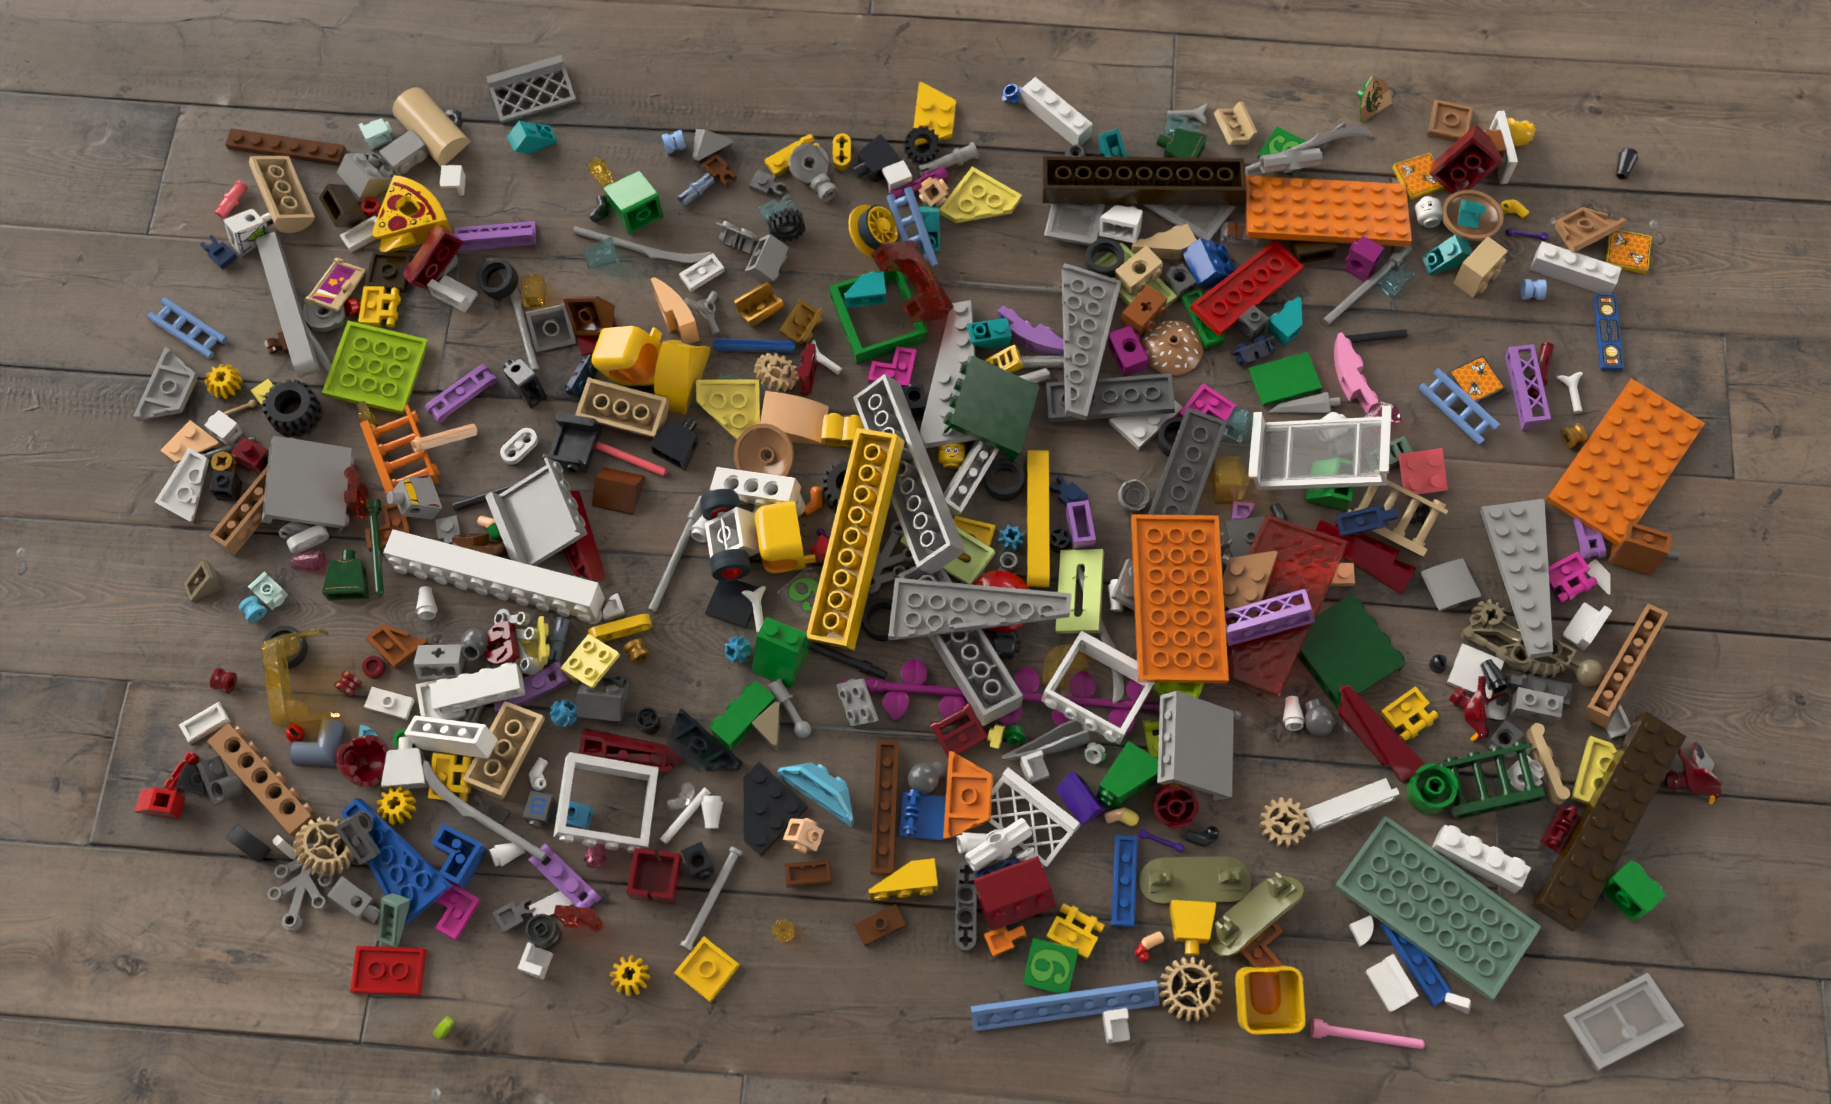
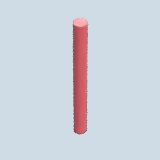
[595,441,667,477]

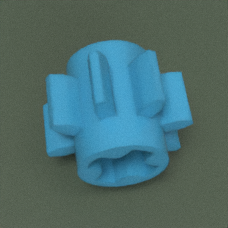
[998,524,1024,552]
[725,636,752,664]
[550,699,577,727]

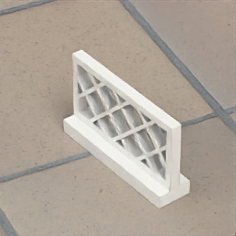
[988,767,1081,868]

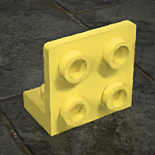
[515,616,550,673]
[561,634,620,688]

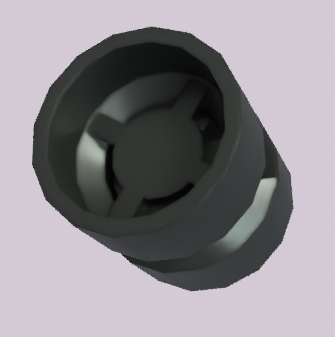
[526,914,561,950]

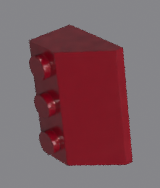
[1429,125,1503,194]
[403,224,464,291]
[973,856,1056,931]

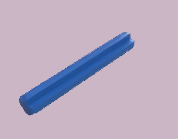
[713,338,795,353]

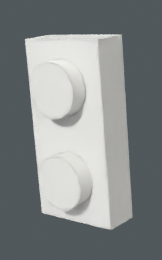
[679,253,725,292]

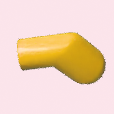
[1500,200,1530,220]

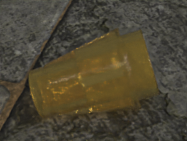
[587,157,613,188]

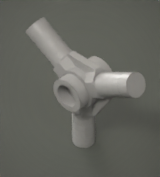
[684,291,720,335]

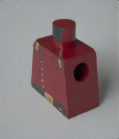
[231,437,269,476]

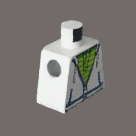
[223,209,274,257]

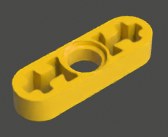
[588,614,652,642]

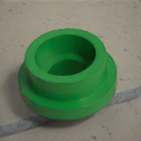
[1003,725,1025,745]

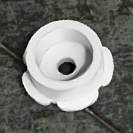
[1085,742,1106,764]

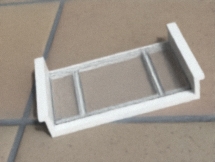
[1248,405,1392,490]

